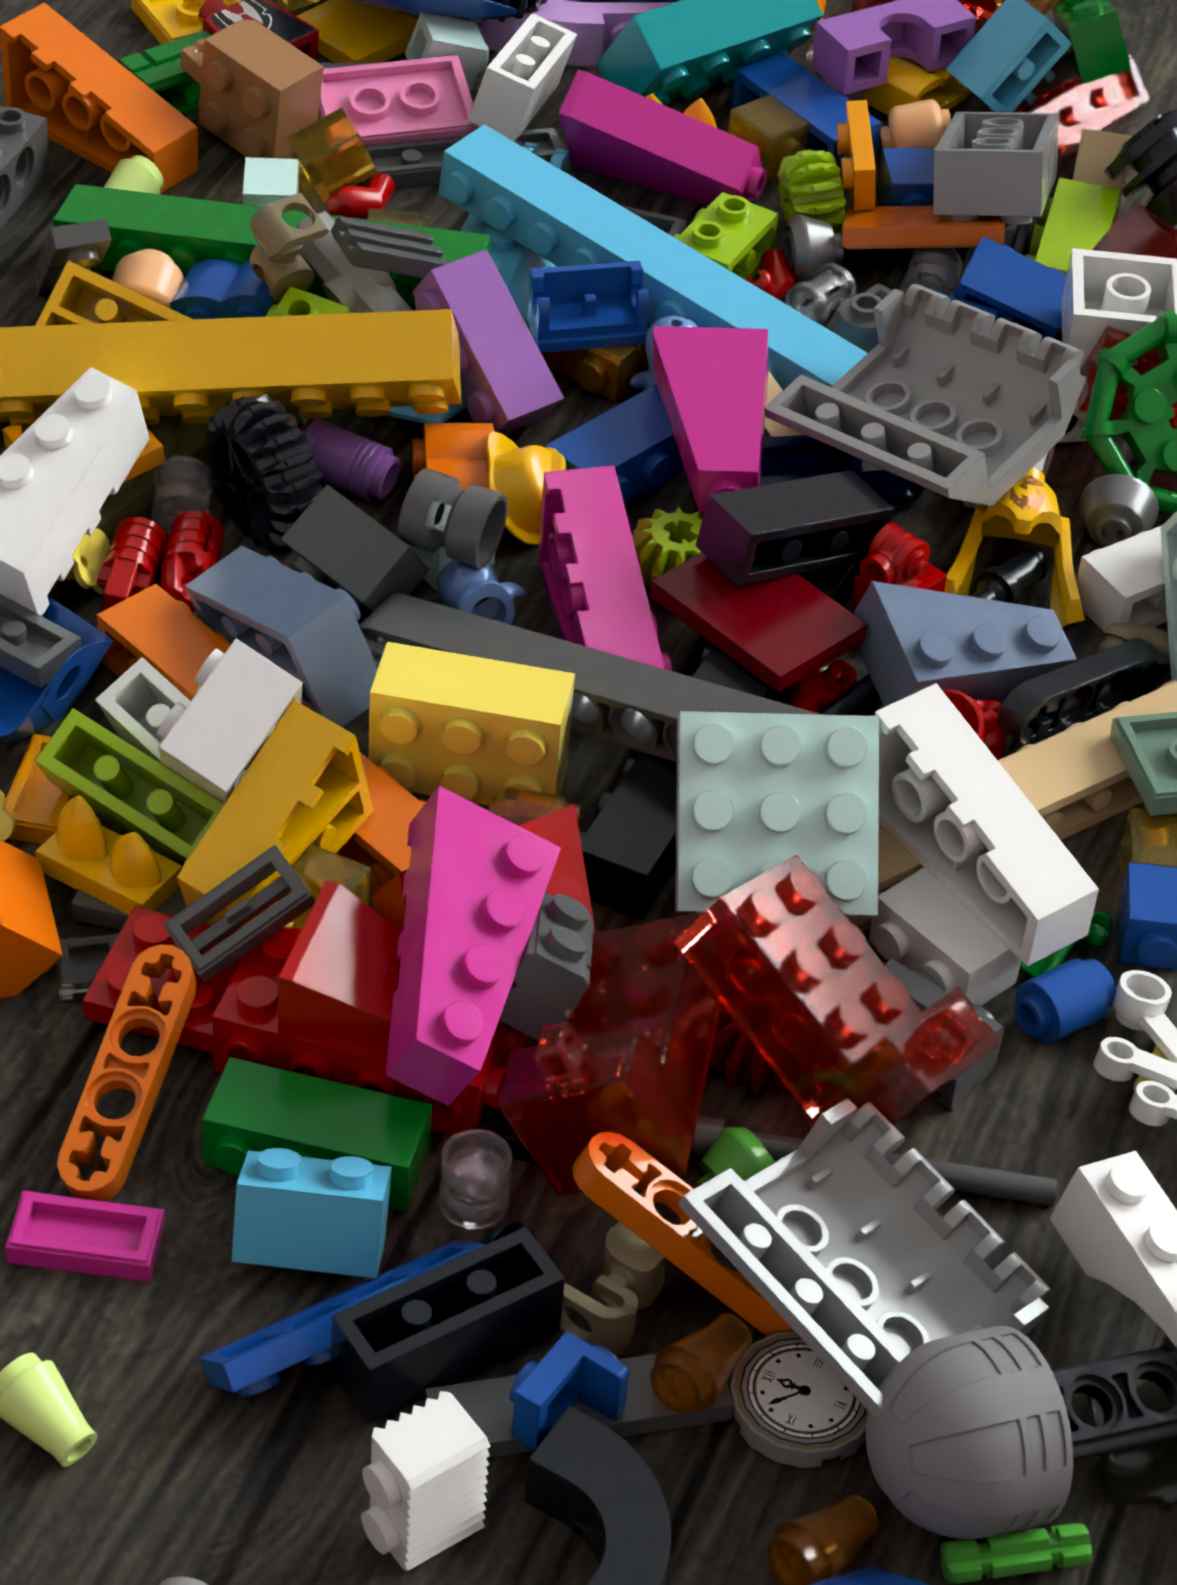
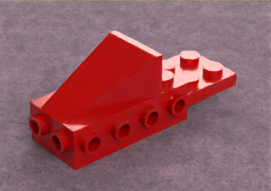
[83,880,527,1142]

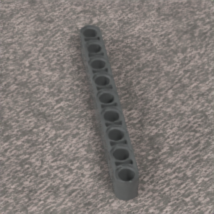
[359,593,822,762]

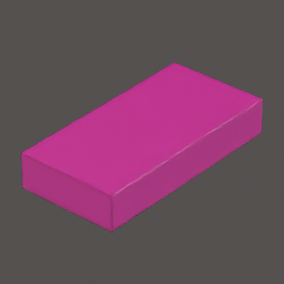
[5,1190,165,1282]

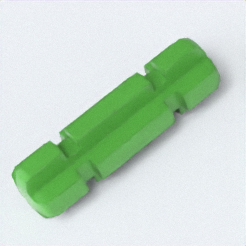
[940,1523,1092,1584]

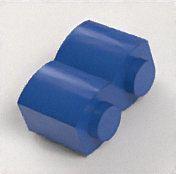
[170,259,279,319]

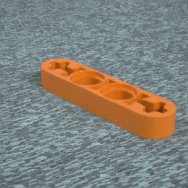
[57,944,197,1202]
[573,1132,794,1336]

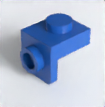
[509,1331,629,1450]

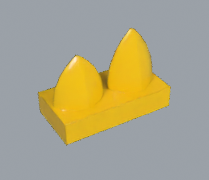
[35,796,182,915]

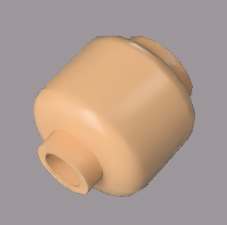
[880,99,951,150]
[112,249,184,309]

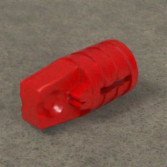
[161,511,224,613]
[97,517,168,611]

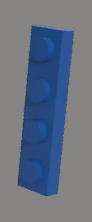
[199,1240,484,1397]

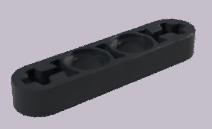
[997,638,1167,745]

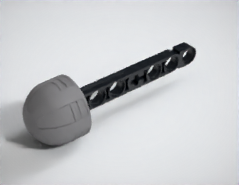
[866,1326,1177,1539]

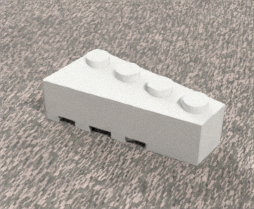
[0,367,150,616]
[875,683,1099,967]

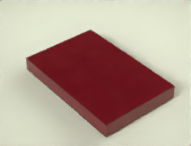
[650,552,868,693]

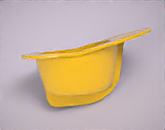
[486,431,566,545]

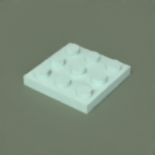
[675,711,879,918]

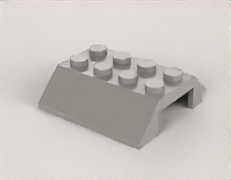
[764,284,1087,506]
[677,1099,1051,1419]

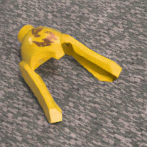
[944,467,1085,627]

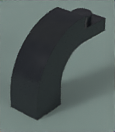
[525,1405,671,1585]

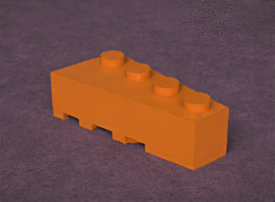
[0,2,199,194]

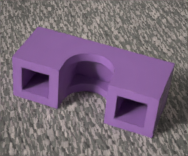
[812,0,976,95]

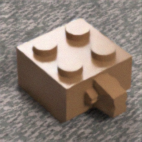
[180,19,324,159]

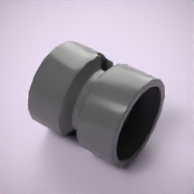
[398,468,508,569]

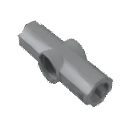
[296,211,413,313]

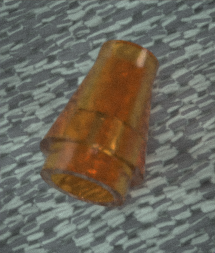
[650,1313,752,1414]
[767,1494,879,1585]

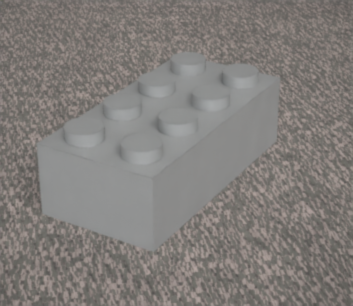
[933,112,1059,225]

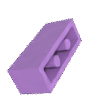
[412,249,564,435]

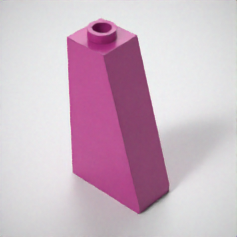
[558,69,767,206]
[653,326,768,513]

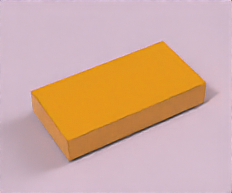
[5,734,74,845]

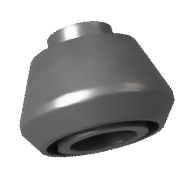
[783,215,844,288]
[826,293,882,353]
[1079,474,1159,547]

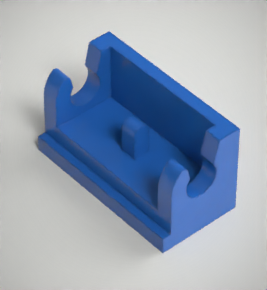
[527,260,650,352]

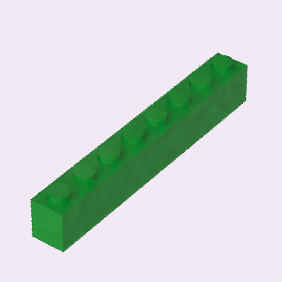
[53,184,492,310]

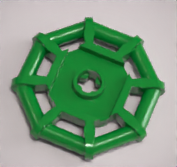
[1079,310,1177,515]

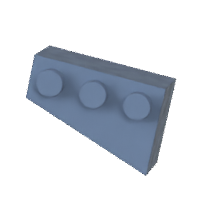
[853,581,1077,707]

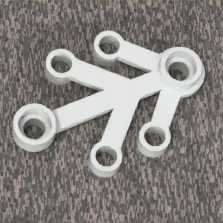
[1094,970,1177,1126]

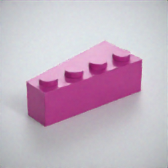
[538,465,672,671]
[385,786,561,1106]

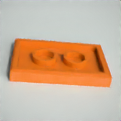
[842,205,1006,249]

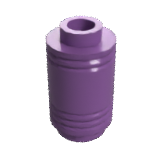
[299,418,401,502]

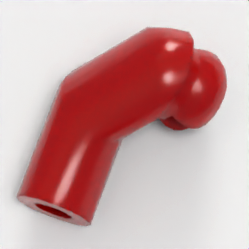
[326,173,395,221]

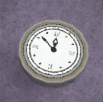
[730,1331,868,1468]

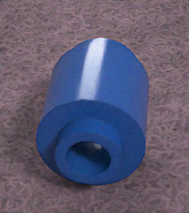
[1014,958,1116,1044]

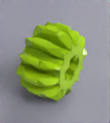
[778,149,846,233]
[632,506,703,588]

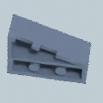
[185,546,378,728]

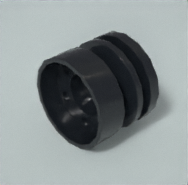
[1104,109,1177,240]

